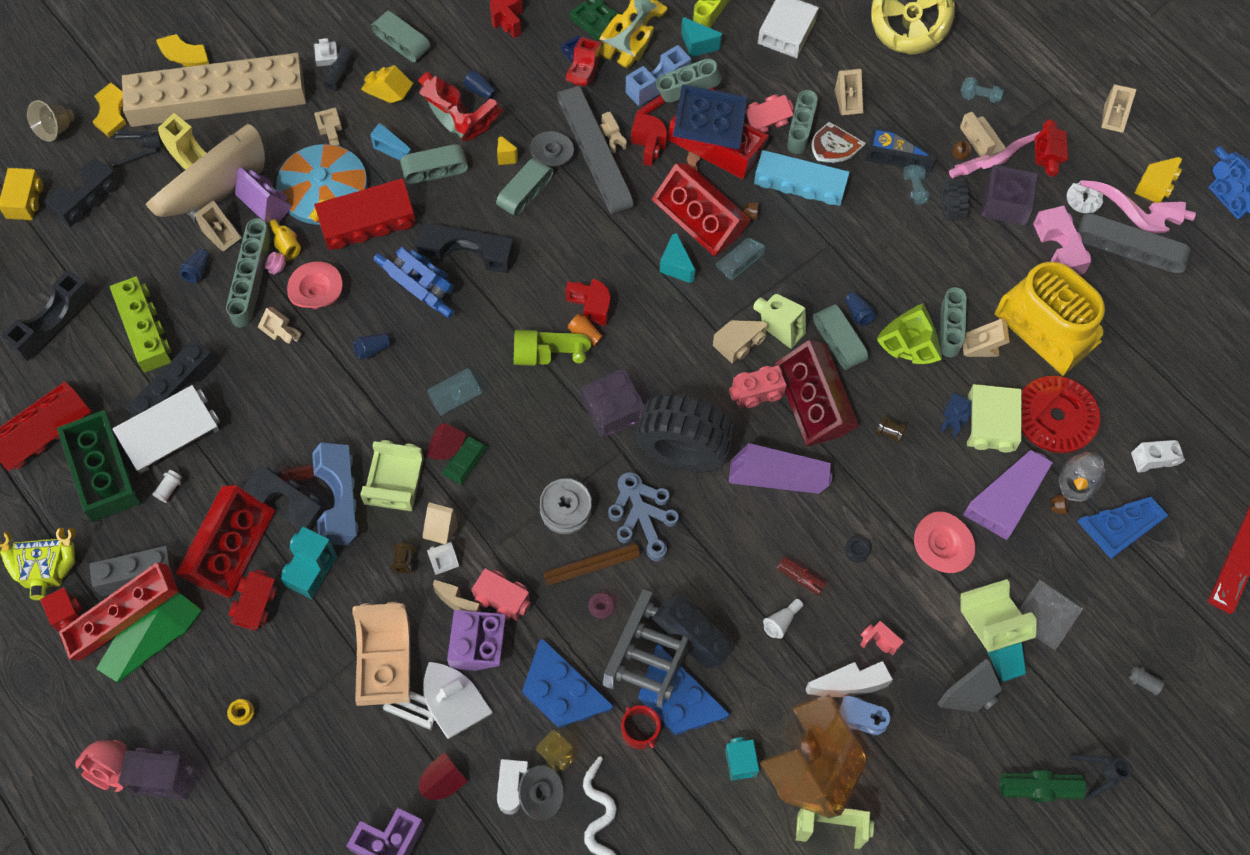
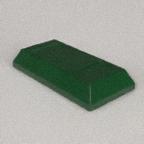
[441,435,488,485]

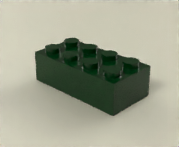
[57,410,141,522]

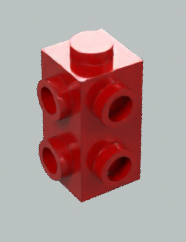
[228,570,277,631]

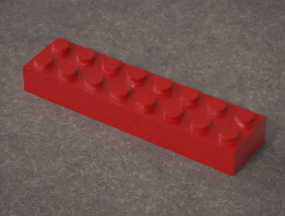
[59,562,178,661]

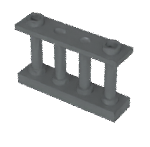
[603,589,700,708]

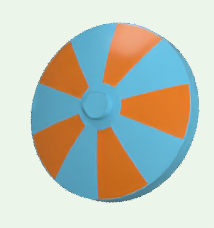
[276,144,368,225]

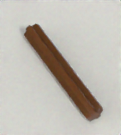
[544,543,640,585]

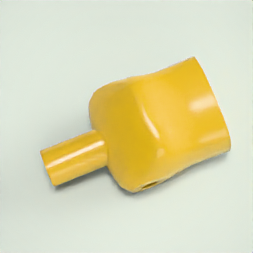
[269,219,301,261]

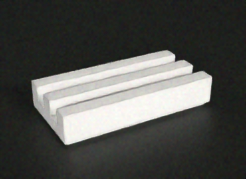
[383,691,436,730]

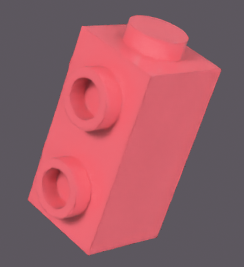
[744,94,794,133]
[729,365,786,408]
[472,568,531,621]

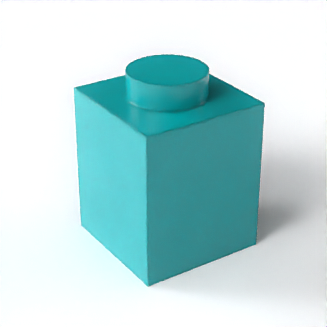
[725,737,759,781]

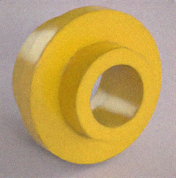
[227,699,255,726]

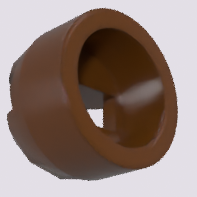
[952,141,971,160]
[743,202,760,220]
[1050,494,1069,515]

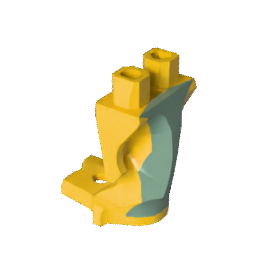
[600,0,668,69]

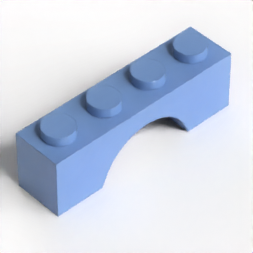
[312,443,358,545]

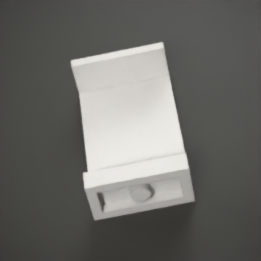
[113,385,220,474]

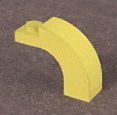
[158,113,206,170]

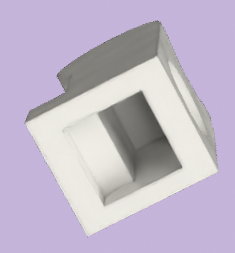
[1131,440,1185,472]
[497,759,529,814]

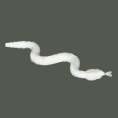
[583,756,617,855]

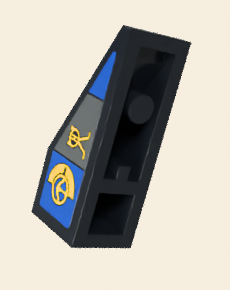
[865,127,935,173]

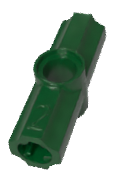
[1000,770,1086,802]

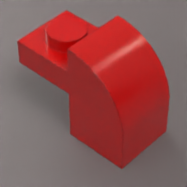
[490,0,523,38]
[566,37,602,86]
[631,113,667,166]
[565,279,610,326]

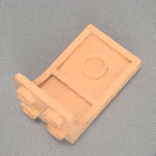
[353,602,411,706]

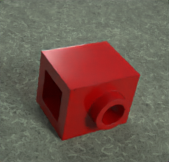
[40,588,83,632]

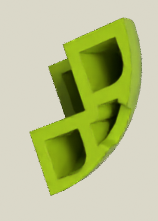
[877,303,942,364]

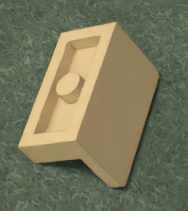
[960,112,1005,157]

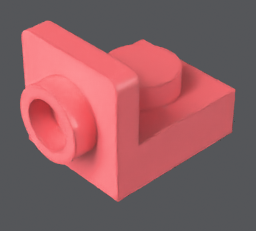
[860,621,903,655]

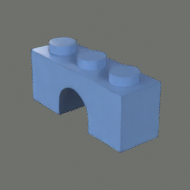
[626,45,691,106]

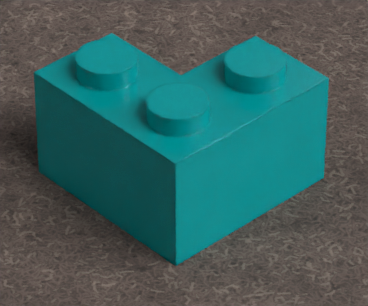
[281,527,337,599]

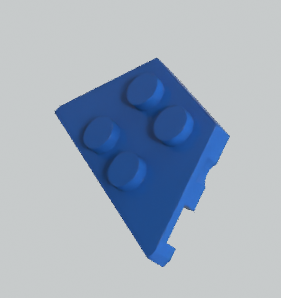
[522,639,613,729]
[638,644,729,736]

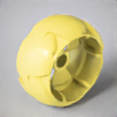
[871,0,955,54]

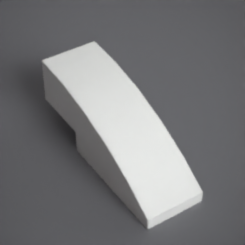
[805,661,892,697]

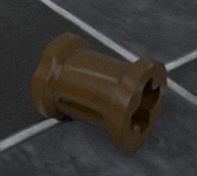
[876,415,907,444]
[390,543,416,574]

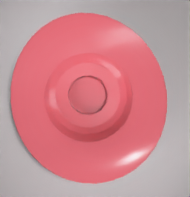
[287,262,342,309]
[914,512,975,573]

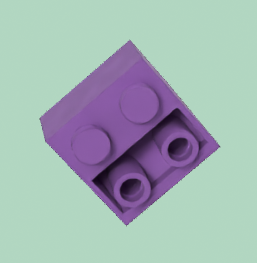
[235,167,292,224]
[447,610,506,671]

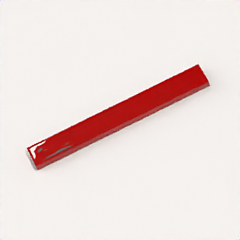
[1207,505,1250,614]

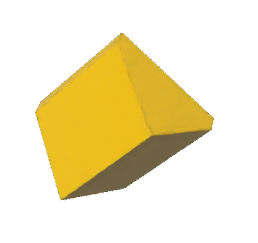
[497,136,518,165]

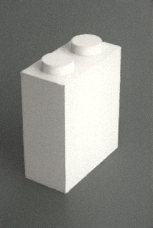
[758,0,819,58]

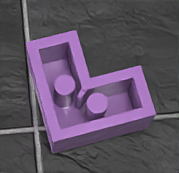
[347,808,425,855]

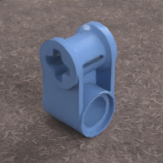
[837,696,890,735]

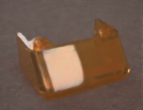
[761,694,866,818]

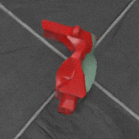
[418,72,504,141]

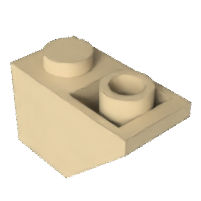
[713,320,767,364]

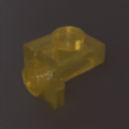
[536,730,573,772]

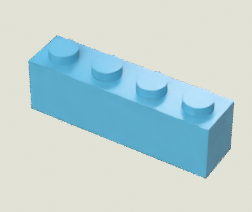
[754,150,849,206]

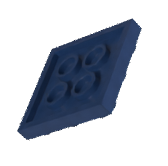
[673,84,747,149]

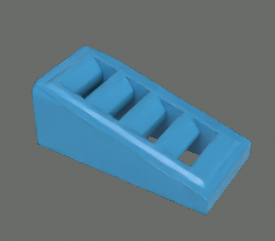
[370,123,411,160]

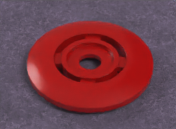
[1021,376,1100,453]

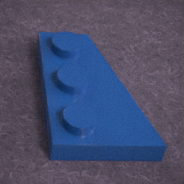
[1077,497,1168,559]

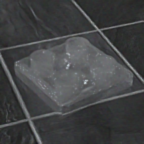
[1019,580,1083,650]

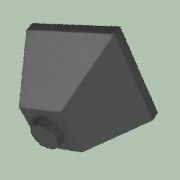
[937,659,1002,712]

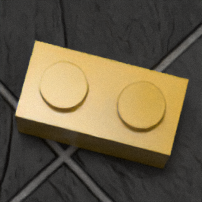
[0,168,43,220]

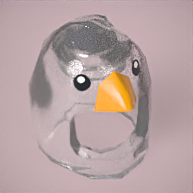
[1059,451,1106,502]

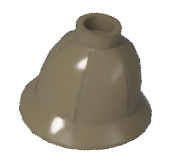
[27,100,74,142]

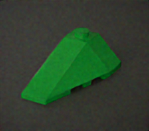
[97,592,203,683]

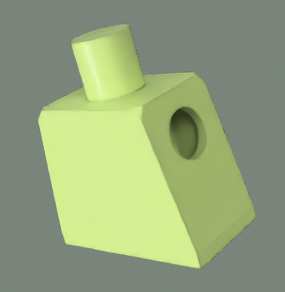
[753,294,806,349]

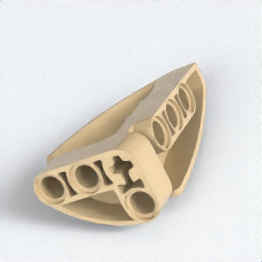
[146,124,265,217]

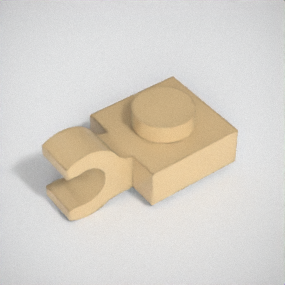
[314,108,342,146]
[600,112,626,154]
[258,307,302,344]

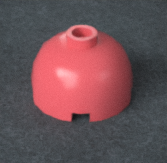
[75,740,133,792]

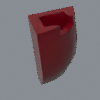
[427,423,466,460]
[419,752,468,800]

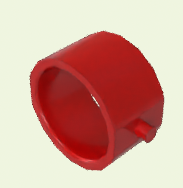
[621,705,660,749]

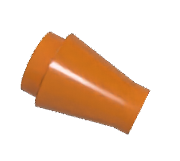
[567,314,603,347]

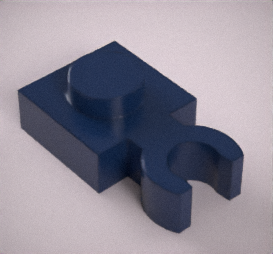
[940,393,972,437]

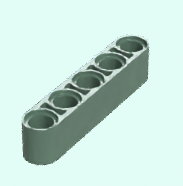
[226,218,271,328]

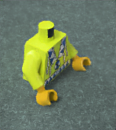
[0,527,76,600]

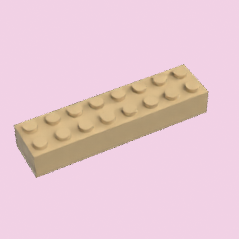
[122,53,306,127]

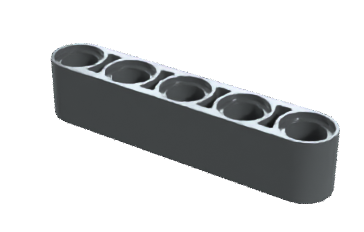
[1077,214,1191,273]

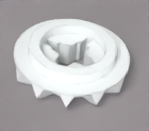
[1067,180,1103,213]

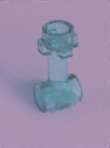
[961,77,1003,103]
[904,165,929,205]

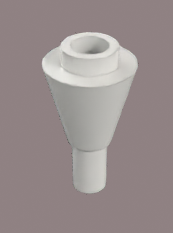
[763,599,803,639]

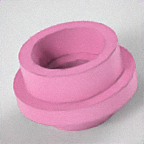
[265,252,286,275]

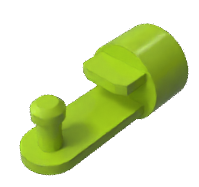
[514,329,591,366]

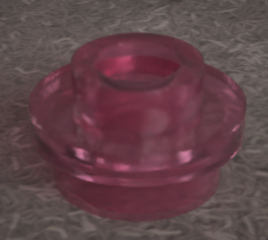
[588,593,614,619]

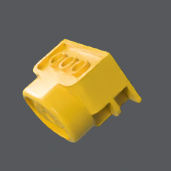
[995,262,1105,376]

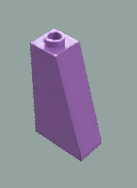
[729,443,832,494]
[963,450,1053,540]

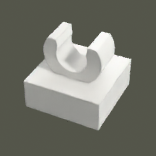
[314,38,338,66]
[427,542,459,575]

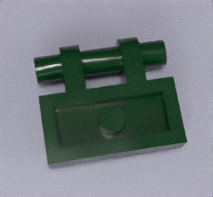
[569,0,623,42]

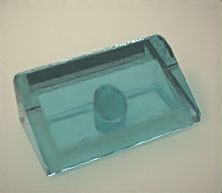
[716,238,765,280]
[427,368,482,416]

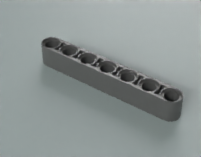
[557,86,633,214]

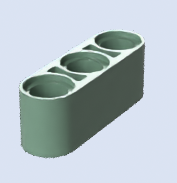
[371,11,431,62]
[656,59,722,102]
[787,90,817,154]
[400,144,468,184]
[496,158,554,216]
[939,287,966,357]
[813,304,868,370]

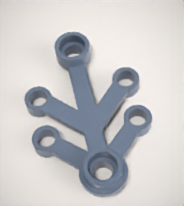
[608,473,678,561]

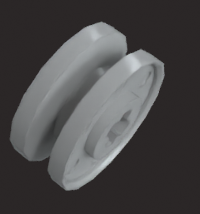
[540,479,591,534]

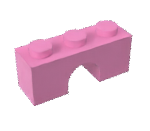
[1033,206,1091,275]

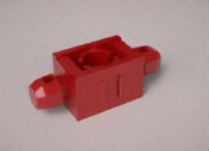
[1035,119,1068,177]

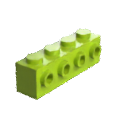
[110,276,172,373]

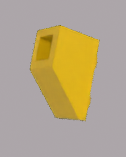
[361,65,413,103]
[1135,157,1182,203]

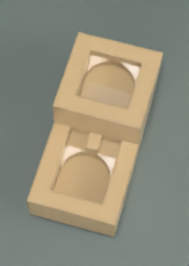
[433,580,481,612]

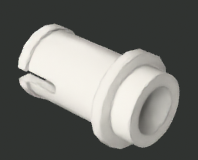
[152,470,182,503]

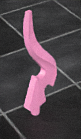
[949,131,1041,178]
[1080,181,1196,233]

